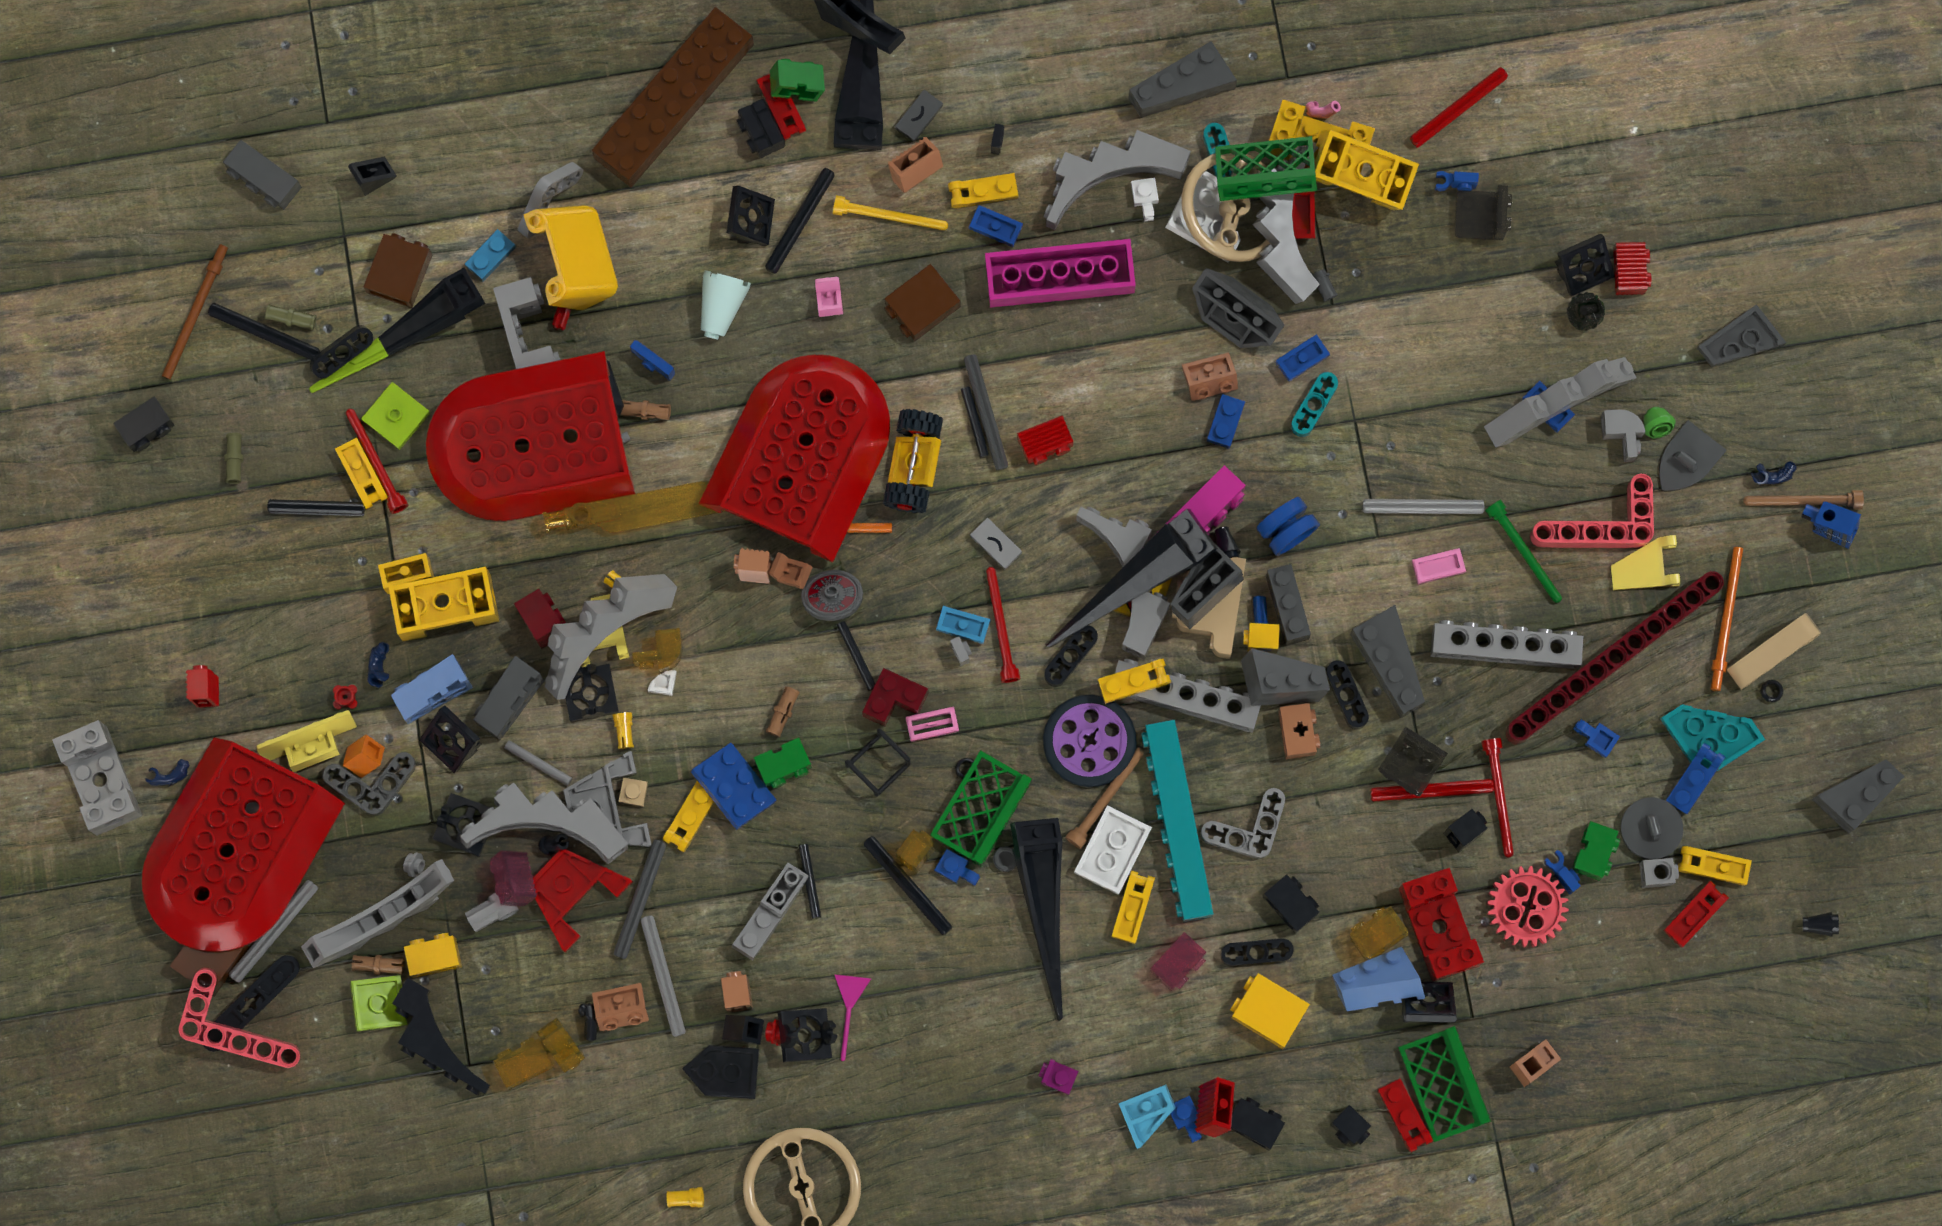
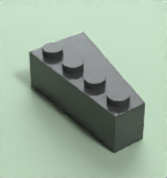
[1129,41,1237,118]
[1350,605,1425,718]

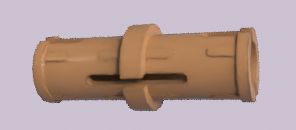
[621,400,671,420]
[766,686,800,738]
[352,955,404,975]

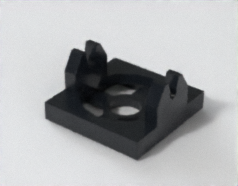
[726,185,775,246]
[1555,234,1615,296]
[565,664,619,722]
[419,705,482,773]
[433,793,491,857]
[1402,982,1457,1023]
[777,1008,837,1063]

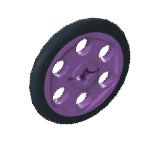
[1043,694,1137,787]

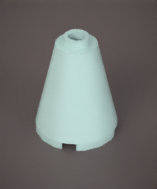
[701,270,751,340]

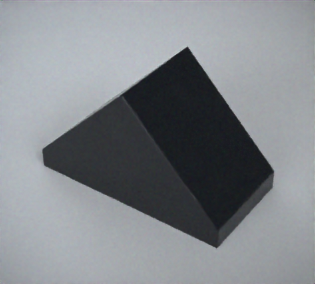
[348,156,397,196]

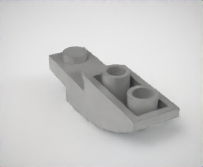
[732,863,809,961]

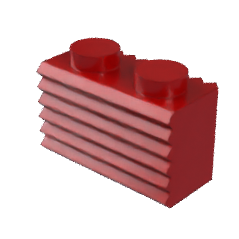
[1613,242,1652,295]
[1017,415,1073,465]
[186,665,219,708]
[1195,1077,1235,1137]

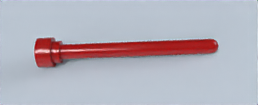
[346,408,409,514]
[986,567,1021,683]
[1481,738,1514,858]

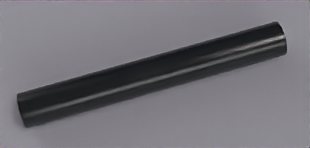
[961,387,989,459]
[837,621,875,691]
[798,844,821,919]

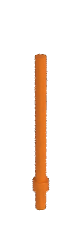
[1711,547,1743,692]

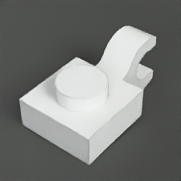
[1131,178,1159,222]

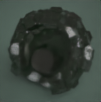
[1566,292,1605,331]

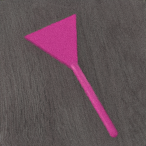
[834,974,871,1061]

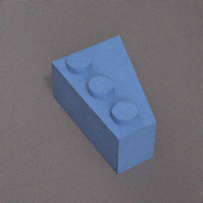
[391,654,473,724]
[1332,946,1425,1011]

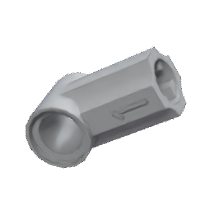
[465,888,519,932]

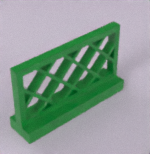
[1215,136,1317,201]
[930,750,1032,867]
[1398,1026,1492,1142]

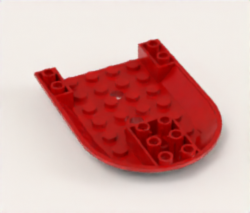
[426,351,636,521]
[699,355,890,562]
[142,737,345,952]

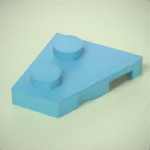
[1119,1084,1176,1149]

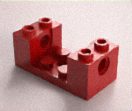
[1398,867,1484,982]

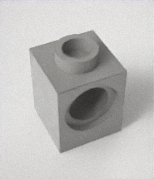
[1639,858,1679,888]

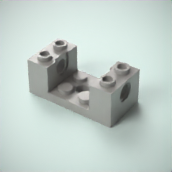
[493,277,561,369]
[52,720,143,836]

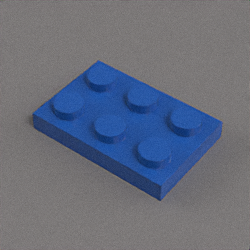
[691,743,776,830]

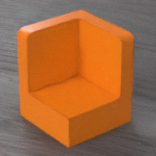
[343,735,385,778]

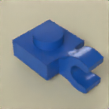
[1435,171,1479,192]
[1573,719,1620,758]
[934,849,980,886]
[1544,850,1581,895]
[1170,1096,1202,1143]

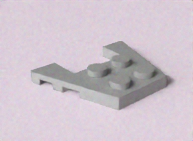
[563,751,652,847]

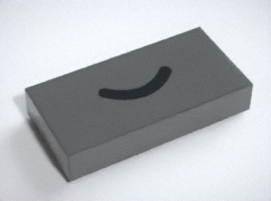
[895,90,943,142]

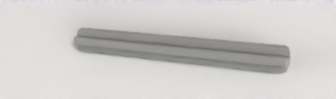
[1362,499,1485,514]
[229,880,318,983]
[641,915,686,1037]

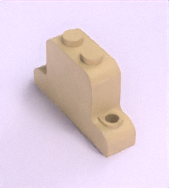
[1172,557,1246,659]

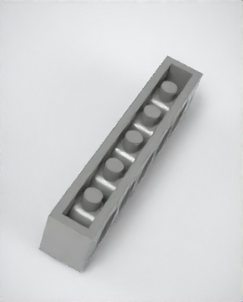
[1430,620,1583,669]
[1115,659,1261,733]

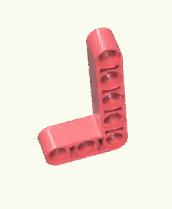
[1530,473,1654,548]
[179,968,300,1068]

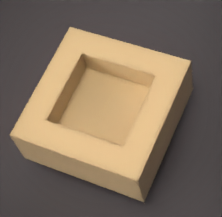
[619,777,648,807]

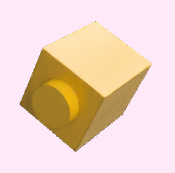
[1243,623,1279,653]

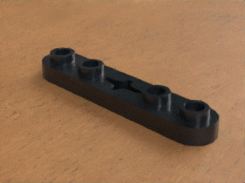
[203,955,300,1052]

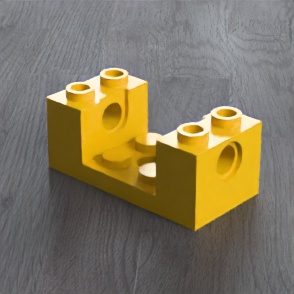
[1269,100,1375,174]
[1308,130,1419,210]
[389,567,500,641]

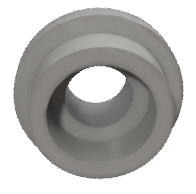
[403,852,425,877]

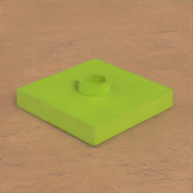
[361,382,430,450]
[350,975,407,1032]

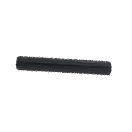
[267,499,365,516]

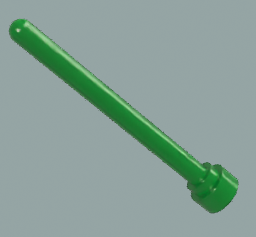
[1485,500,1562,603]

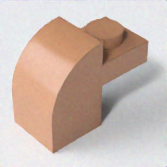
[1509,1039,1561,1087]

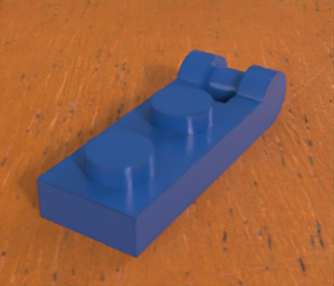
[1666,743,1726,814]

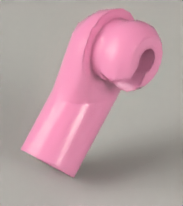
[1306,101,1341,119]

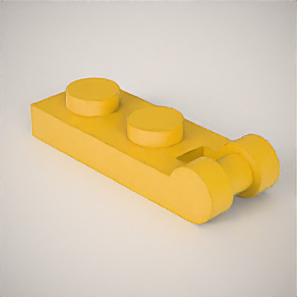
[948,173,1018,208]
[335,438,388,509]
[1097,658,1171,704]
[662,781,714,852]
[1678,846,1752,886]
[1111,870,1155,944]

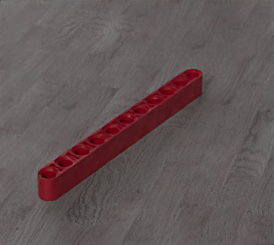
[1505,571,1724,745]

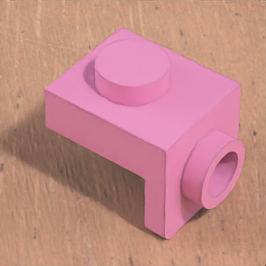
[815,277,843,317]

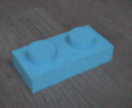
[465,229,516,282]
[936,606,990,644]

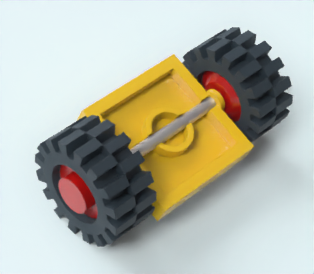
[883,409,943,513]

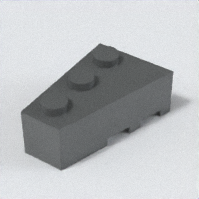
[1171,546,1244,629]
[1241,648,1330,706]
[474,656,544,740]
[1812,760,1905,834]

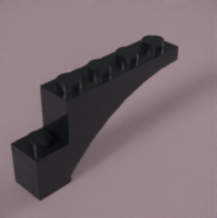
[814,0,906,54]
[392,978,491,1096]

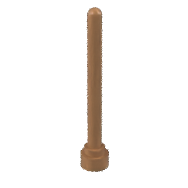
[1743,490,1864,510]
[1065,748,1144,849]

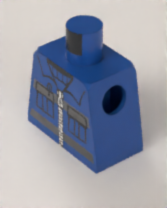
[1801,501,1861,549]

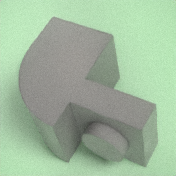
[1601,410,1645,462]

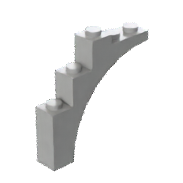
[1044,130,1191,230]
[1252,143,1320,304]
[1484,357,1637,447]
[1076,507,1170,660]
[545,574,677,700]
[460,783,628,864]
[301,859,454,968]

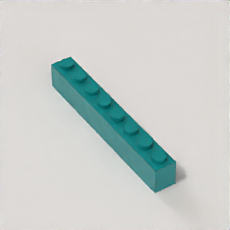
[1141,720,1214,923]

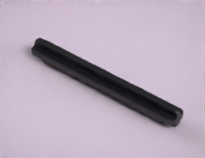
[765,168,835,274]
[208,303,320,360]
[864,836,952,935]

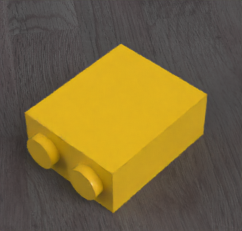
[1230,973,1310,1049]

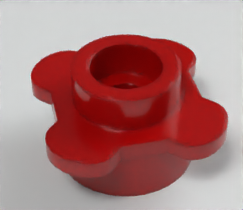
[333,684,358,710]
[765,1019,781,1046]

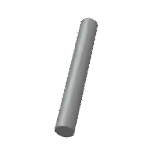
[504,740,572,786]

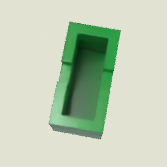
[770,59,825,102]
[753,737,812,789]
[1572,821,1620,881]

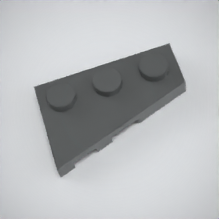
[1697,304,1786,367]

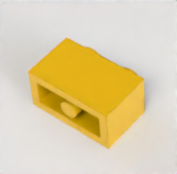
[378,553,434,594]
[404,933,462,979]

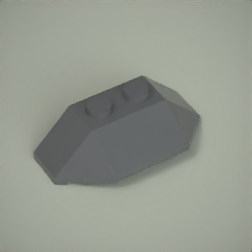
[1192,268,1285,348]

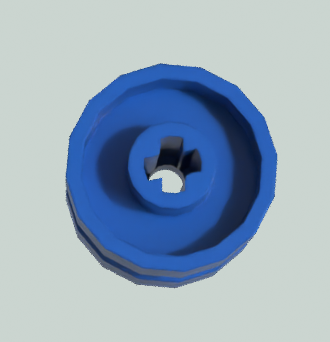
[1256,497,1320,556]

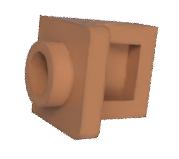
[769,552,813,589]

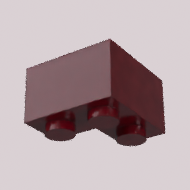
[514,589,566,649]
[862,668,929,727]

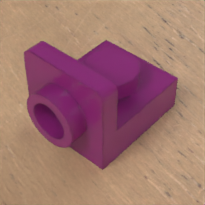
[1039,1059,1079,1095]

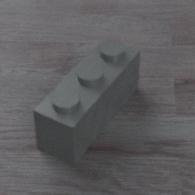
[223,140,302,210]
[1266,564,1311,646]

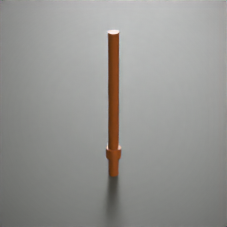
[162,244,228,380]

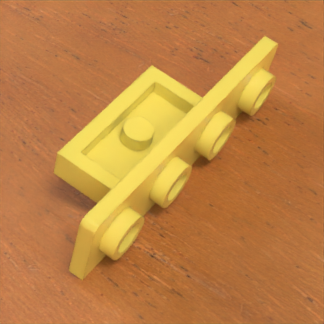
[256,710,357,772]

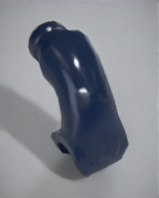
[1751,461,1797,485]
[367,642,390,688]
[145,759,190,786]

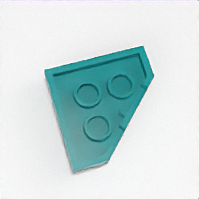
[1660,704,1766,771]

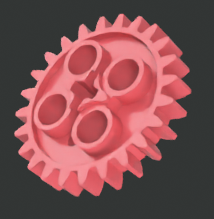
[1486,866,1569,948]

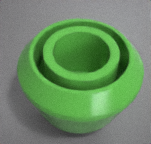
[1643,407,1676,438]

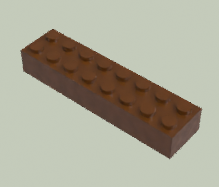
[592,7,754,188]

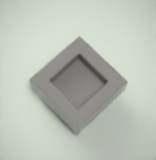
[950,636,972,667]

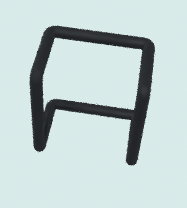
[845,728,911,797]

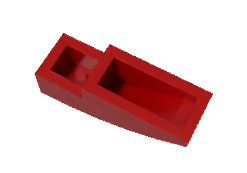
[1292,166,1315,239]

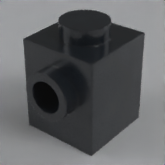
[722,1015,764,1045]
[1330,1105,1371,1146]

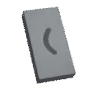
[970,518,1022,570]

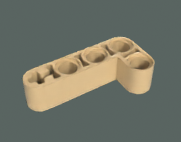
[1727,613,1822,690]

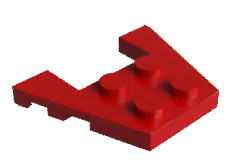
[527,849,633,953]

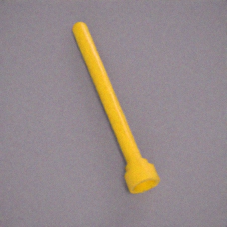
[833,195,948,230]

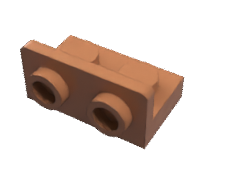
[1182,352,1238,401]
[592,983,649,1031]

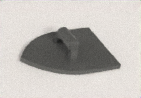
[1659,420,1726,491]

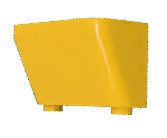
[523,205,618,310]

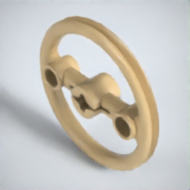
[1182,153,1270,262]
[743,1128,861,1226]

